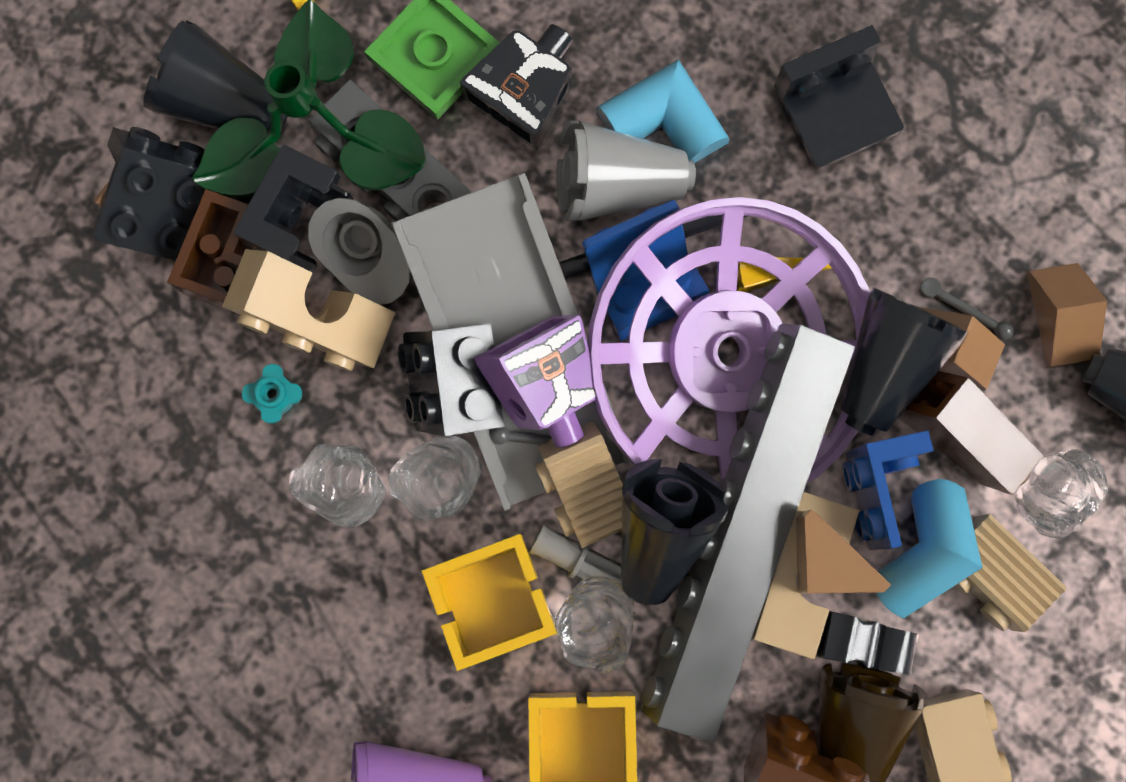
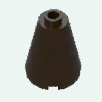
[820,663,927,782]

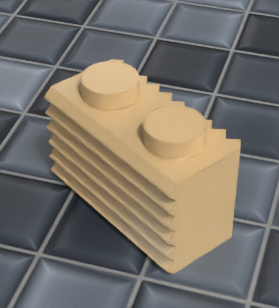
[535,422,623,548]
[953,514,1067,632]

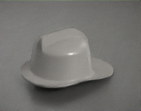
[308,198,411,305]

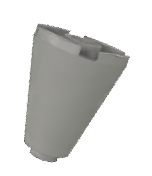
[557,120,696,222]

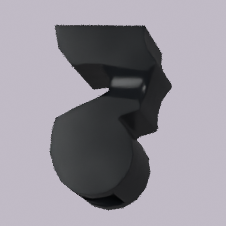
[816,611,919,675]

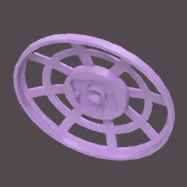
[588,197,870,484]

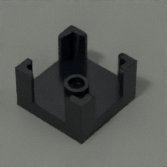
[233,144,354,278]

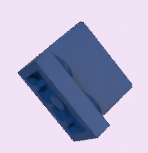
[582,200,709,341]
[842,430,934,550]

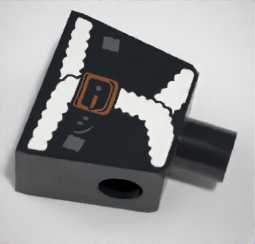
[460,24,573,151]

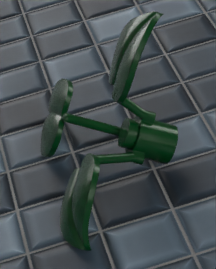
[192,0,426,197]

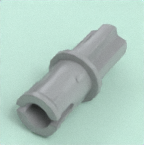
[529,523,623,595]

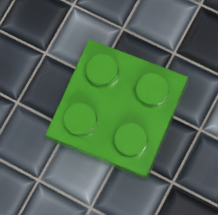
[364,0,500,120]

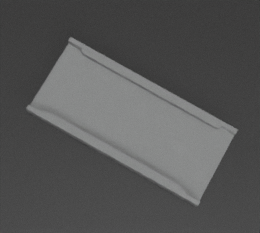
[392,173,631,511]

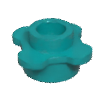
[242,364,302,424]

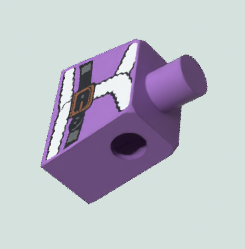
[474,315,597,447]

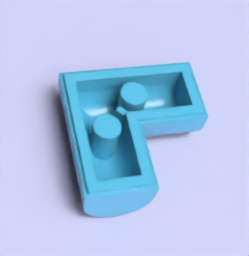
[596,59,729,163]
[876,479,983,619]

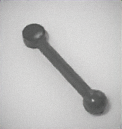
[919,278,1014,341]
[490,426,552,445]

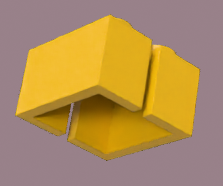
[422,534,558,671]
[528,691,637,782]

